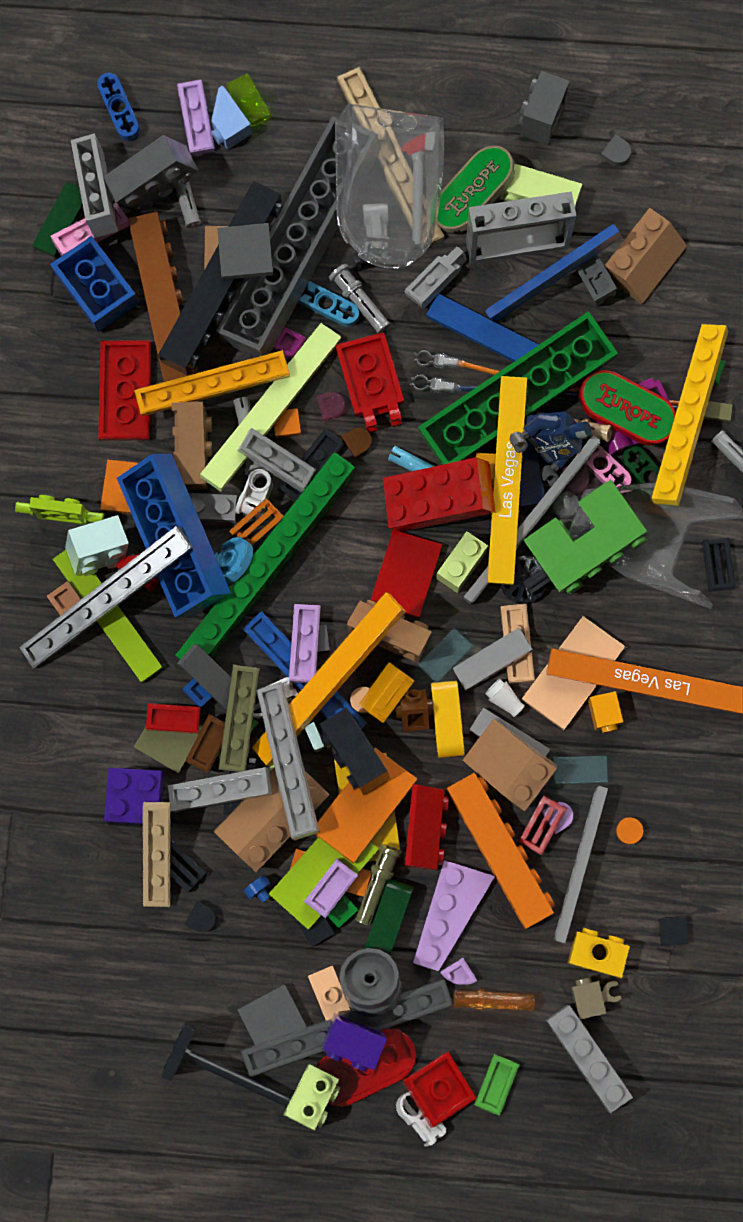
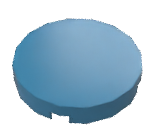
[214,537,253,585]

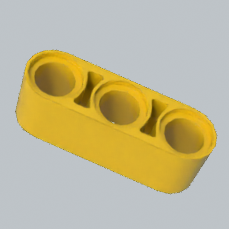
[431,681,464,758]

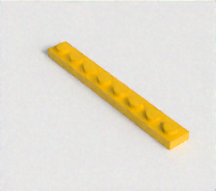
[651,324,728,506]

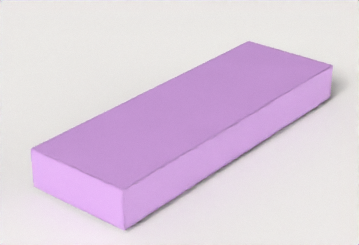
[177,80,215,156]
[289,604,320,683]

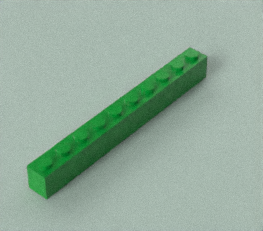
[175,452,356,661]

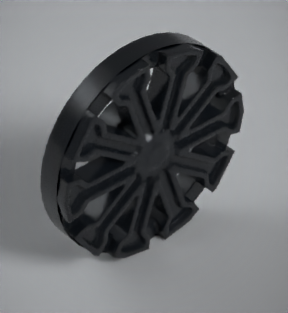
[500,555,547,604]

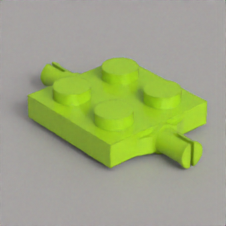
[15,495,104,525]

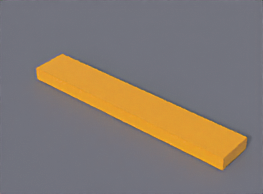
[134,350,290,416]

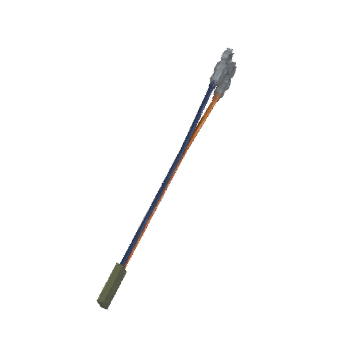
[410,351,732,422]

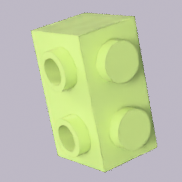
[283,1065,340,1130]

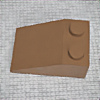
[463,718,557,811]

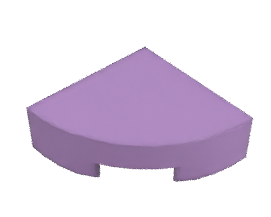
[441,958,477,985]

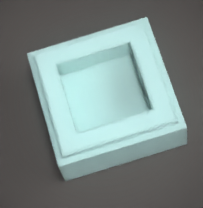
[305,722,325,753]

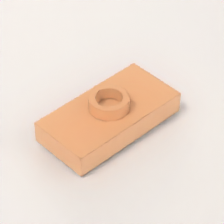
[308,966,351,1020]

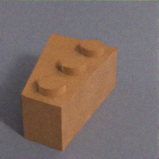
[172,402,212,490]

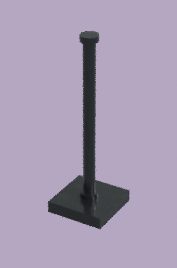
[161,1022,329,1127]

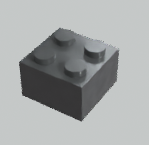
[518,71,569,145]

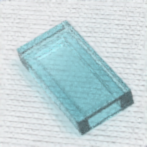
[418,628,473,682]
[553,756,608,784]

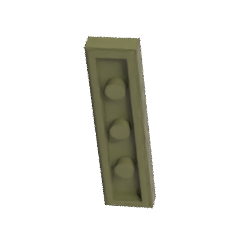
[219,665,259,772]

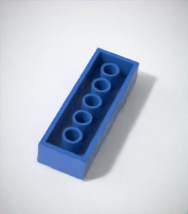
[117,454,231,618]

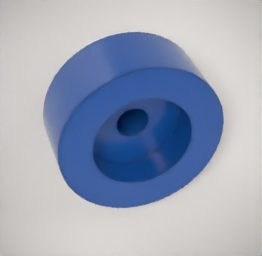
[244,875,271,903]

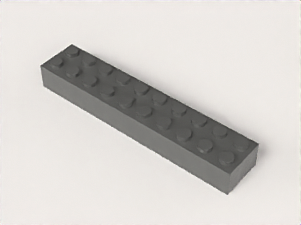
[216,116,381,357]

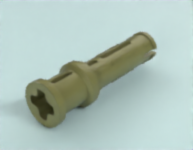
[355,844,402,926]

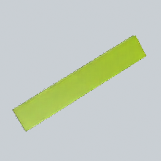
[53,550,163,683]

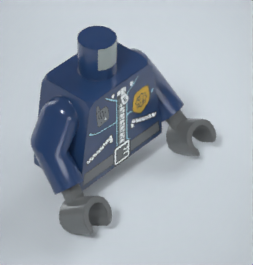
[510,412,591,485]

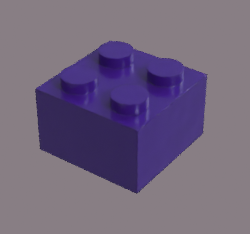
[104,768,165,825]
[322,1013,387,1072]

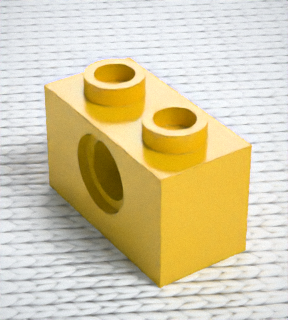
[568,928,630,978]

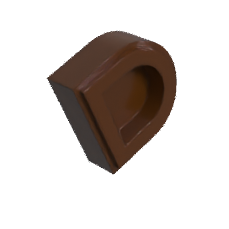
[341,428,372,459]

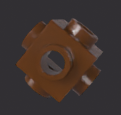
[396,689,433,732]

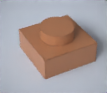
[47,581,81,616]

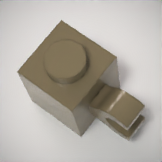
[570,977,621,1019]

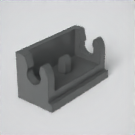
[576,254,617,307]

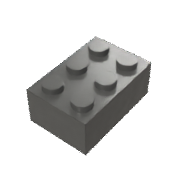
[104,135,199,211]

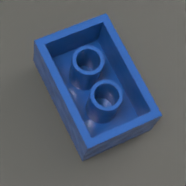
[50,235,139,332]

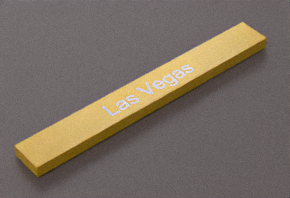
[487,376,527,585]

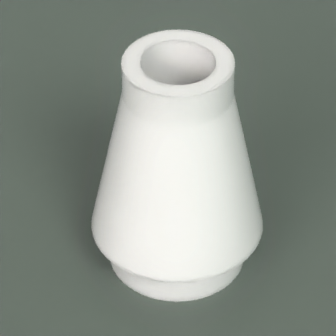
[485,679,524,717]

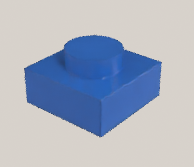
[182,679,212,708]

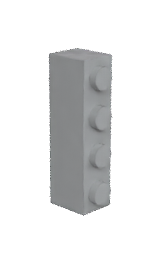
[71,133,119,238]
[545,1005,633,1113]

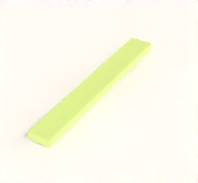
[200,323,341,491]

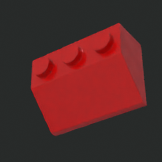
[405,784,449,871]

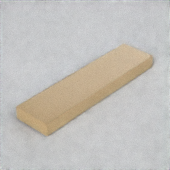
[143,802,170,907]

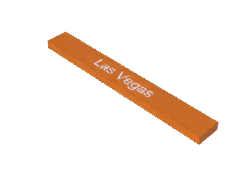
[546,649,743,715]

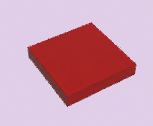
[403,1052,477,1128]

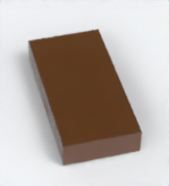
[185,715,225,774]

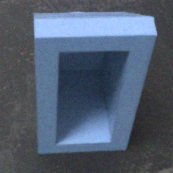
[211,86,252,150]

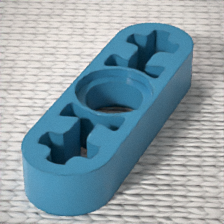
[298,281,359,327]

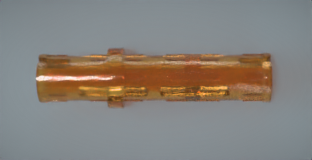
[453,989,535,1011]

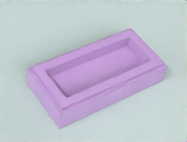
[304,859,358,918]

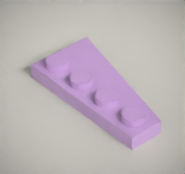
[413,860,495,971]

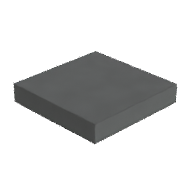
[217,223,273,280]
[238,984,307,1045]

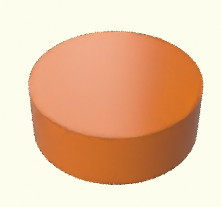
[616,817,643,845]

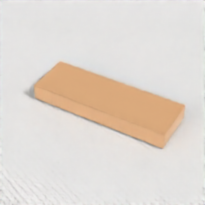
[500,604,535,684]

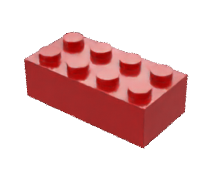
[383,457,496,532]

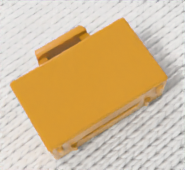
[359,663,414,723]

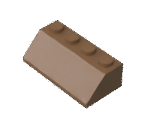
[214,767,329,872]

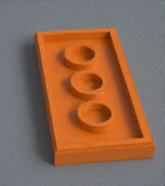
[314,748,417,864]

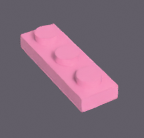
[51,203,130,256]

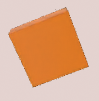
[274,408,301,438]

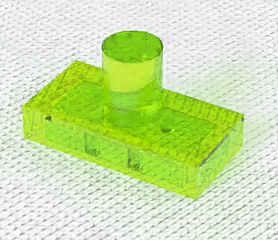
[226,73,271,128]

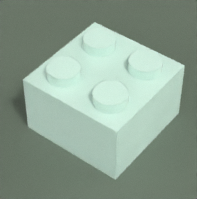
[65,515,129,576]

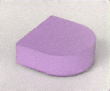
[542,802,573,834]

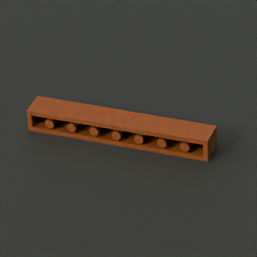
[128,212,201,414]

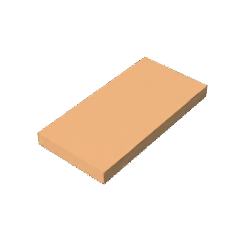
[522,616,625,731]

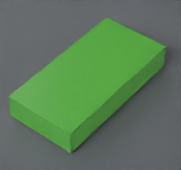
[474,1054,519,1116]

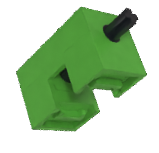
[523,479,649,595]

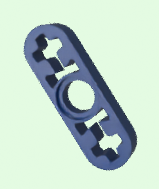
[97,73,140,141]

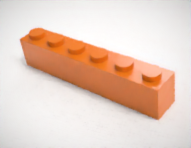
[446,773,555,929]

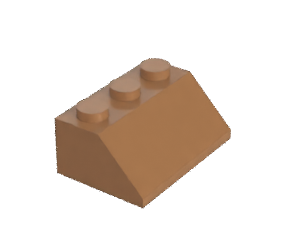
[605,208,687,304]
[347,600,432,664]

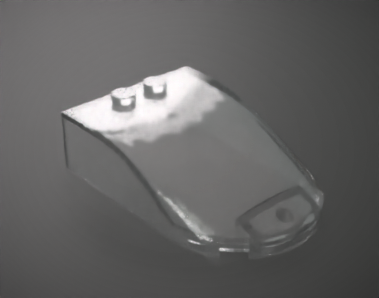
[335,104,444,268]

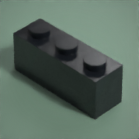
[320,708,390,796]

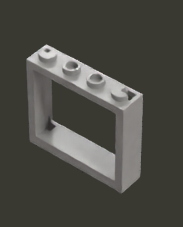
[466,191,576,264]

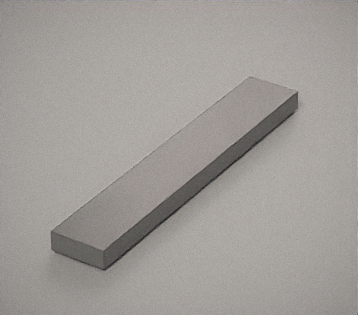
[257,682,319,840]
[554,786,608,943]

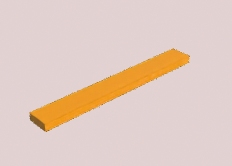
[252,593,406,766]

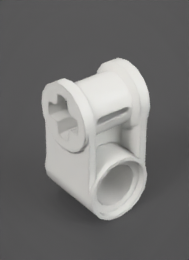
[235,469,273,520]

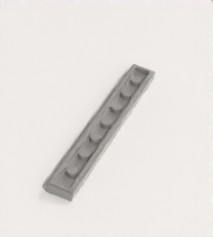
[463,435,600,605]

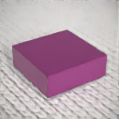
[272,327,307,360]

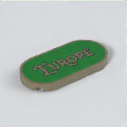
[432,146,515,233]

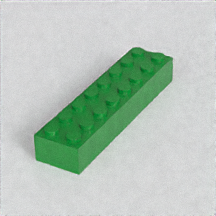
[418,311,618,465]

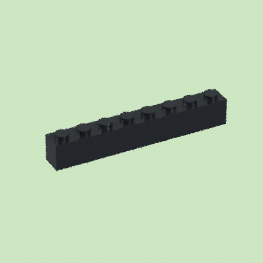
[158,180,283,376]

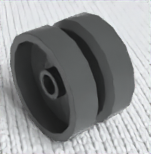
[339,948,402,1017]

